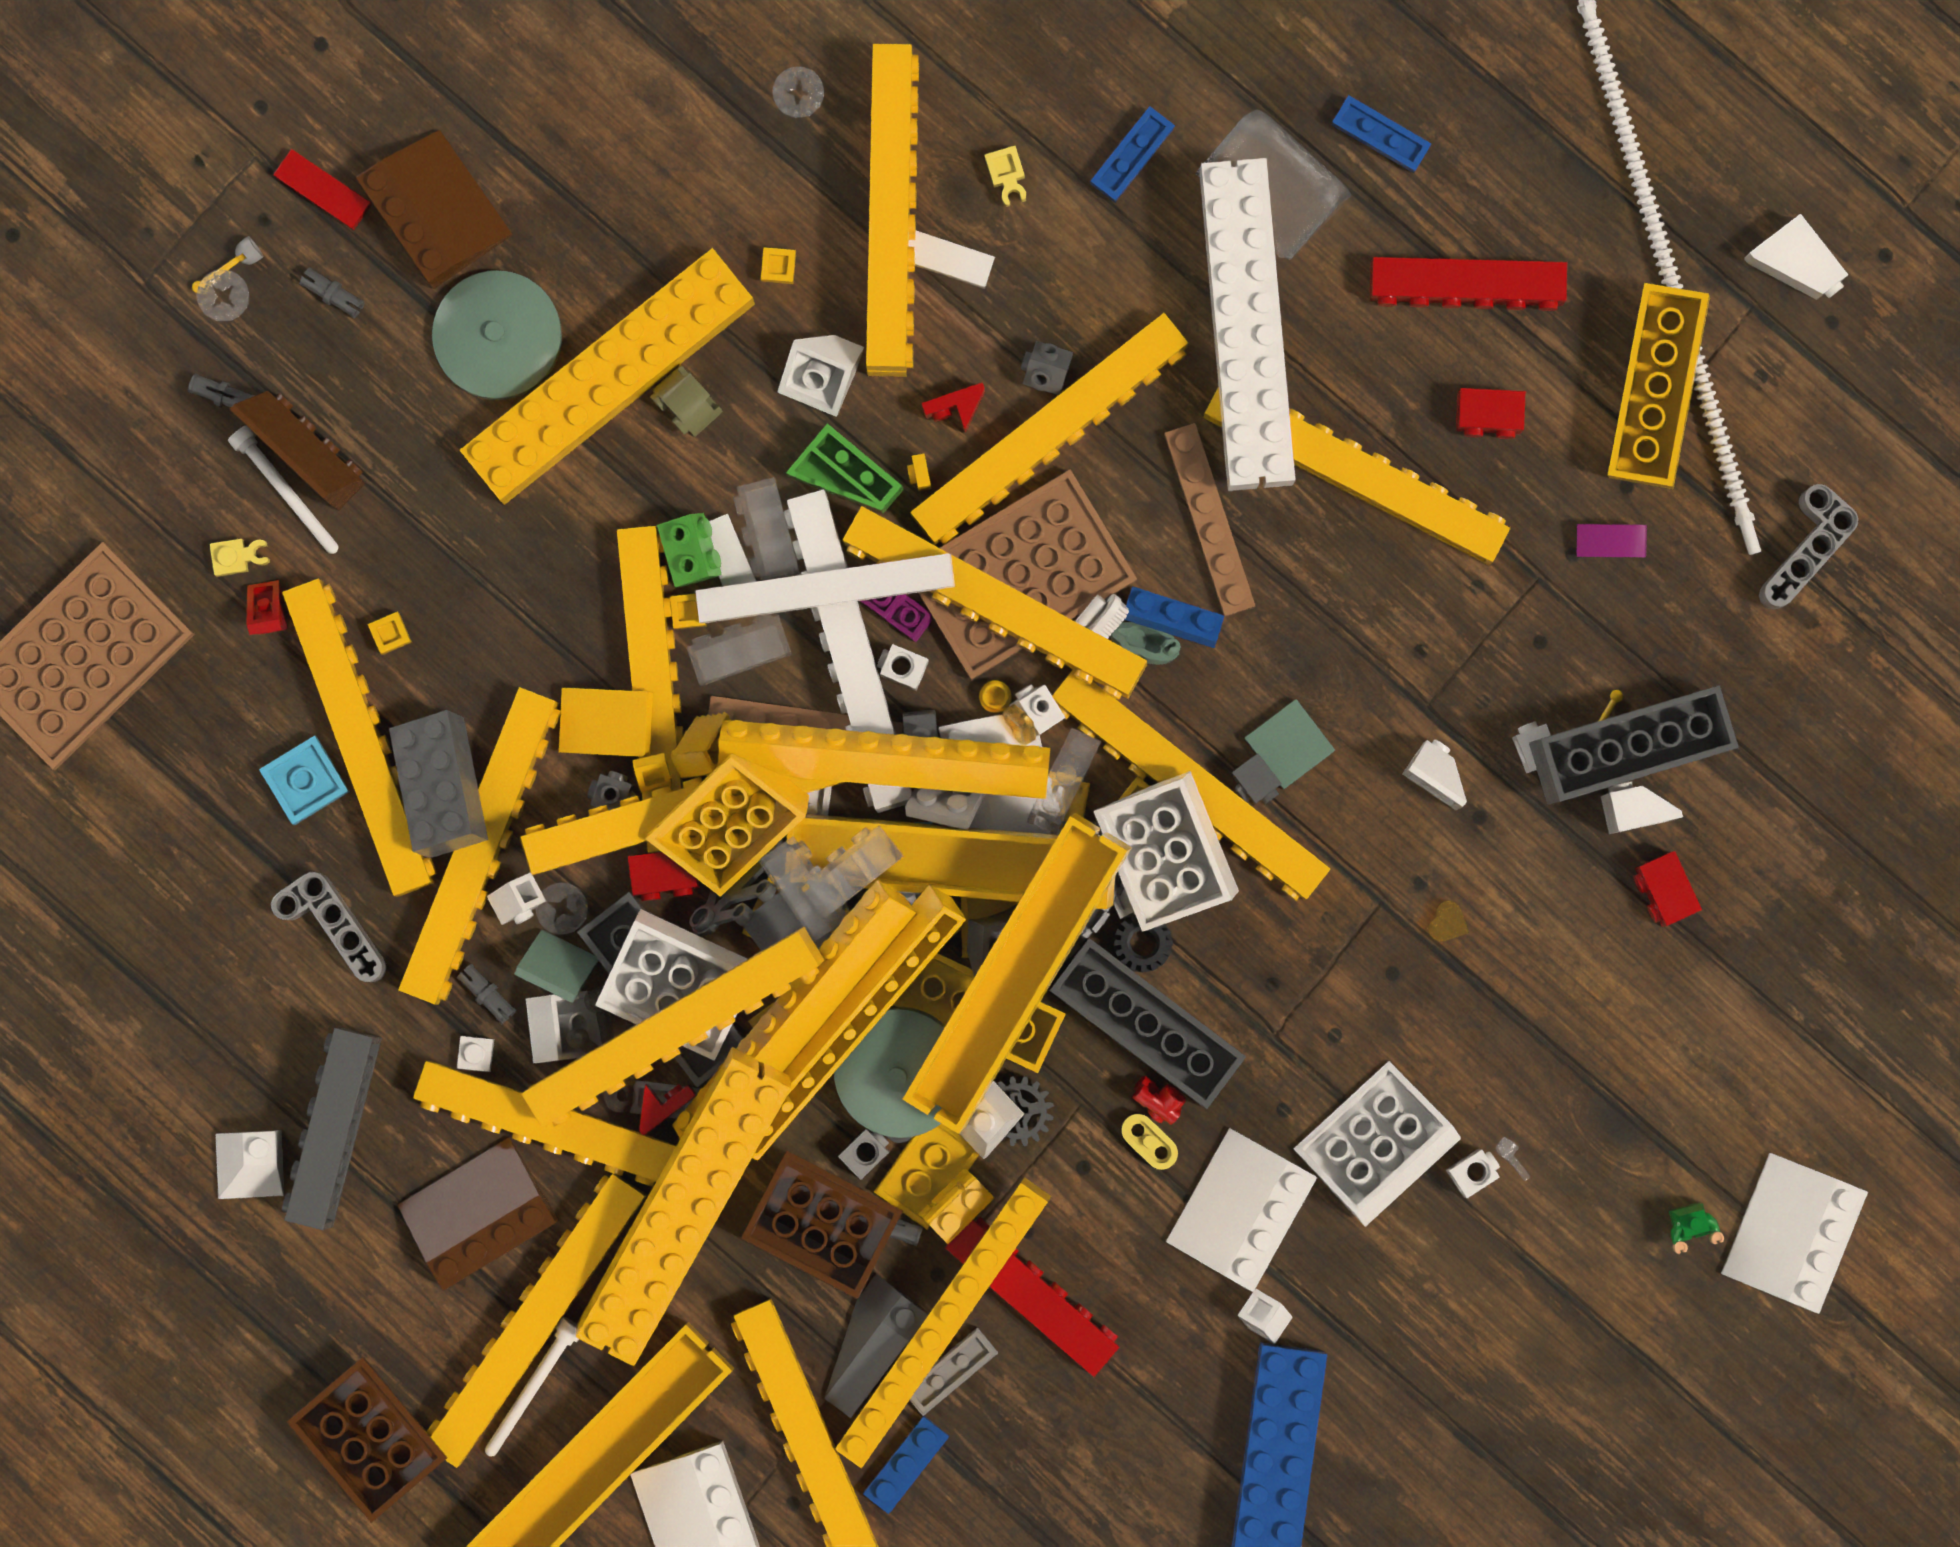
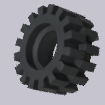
[1114,915,1173,972]

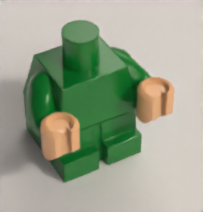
[1668,1202,1724,1254]

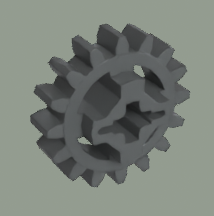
[998,1076,1054,1146]

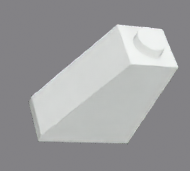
[1744,214,1848,300]

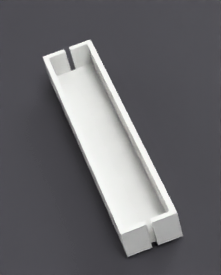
[1199,158,1295,491]

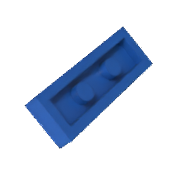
[1331,95,1431,173]
[1090,106,1175,203]
[1124,586,1224,648]
[863,1416,950,1514]

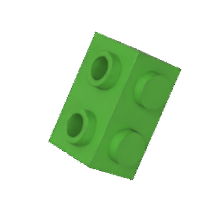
[657,513,722,587]

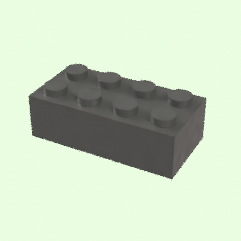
[389,710,488,858]

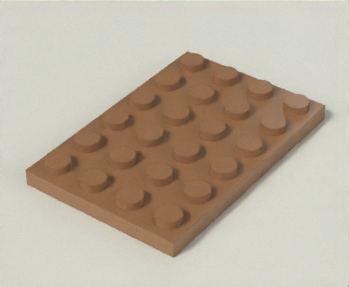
[918,469,1137,680]
[0,542,195,770]

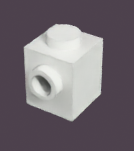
[1009,684,1065,738]
[487,873,546,925]

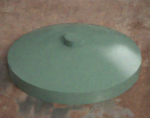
[432,270,562,400]
[834,1007,945,1138]

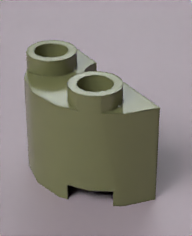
[650,365,723,437]

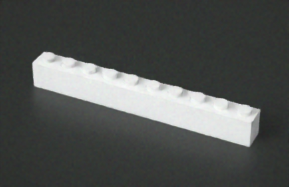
[784,489,913,813]

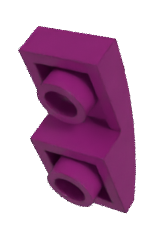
[1577,524,1647,557]
[861,594,934,642]

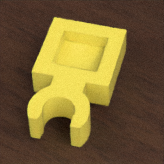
[985,146,1026,207]
[210,539,270,577]

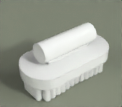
[1075,594,1129,639]

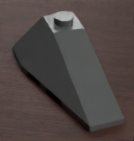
[824,1273,929,1418]

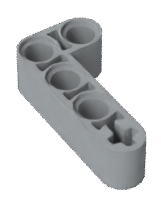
[1759,484,1858,610]
[271,872,386,982]

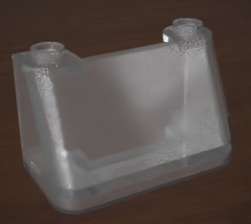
[1195,110,1351,260]

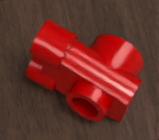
[1132,1075,1186,1125]

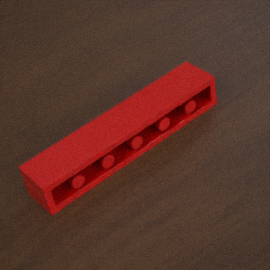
[1370,257,1567,311]
[945,1217,1120,1377]

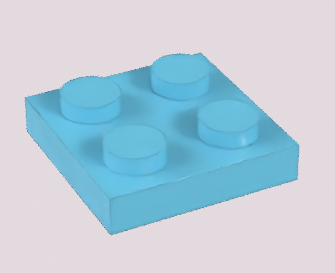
[259,736,350,825]

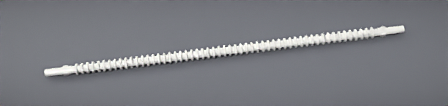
[1577,0,1761,555]

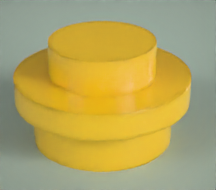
[979,680,1011,713]

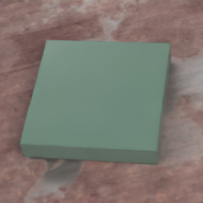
[1244,699,1335,790]
[514,929,599,1003]

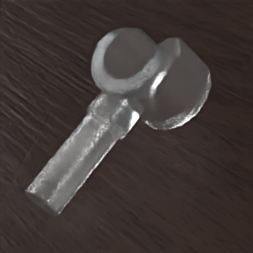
[1496,1137,1530,1181]

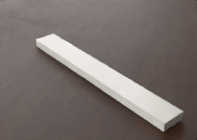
[696,554,955,624]

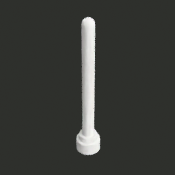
[228,425,338,554]
[485,1316,579,1457]

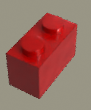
[1456,388,1526,439]
[1633,851,1702,927]
[628,852,700,901]

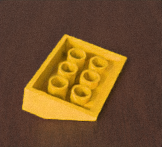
[645,753,809,897]

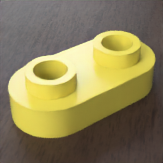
[1121,1114,1178,1170]

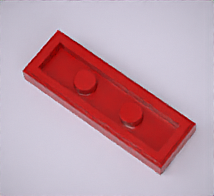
[273,149,372,231]

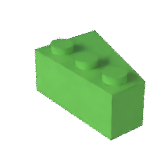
[786,423,904,514]

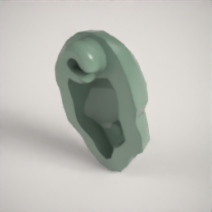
[1110,622,1181,665]

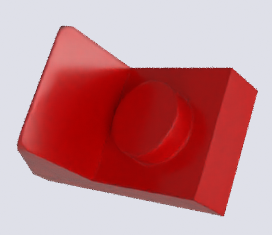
[921,382,985,433]
[246,580,287,635]
[639,1084,697,1136]

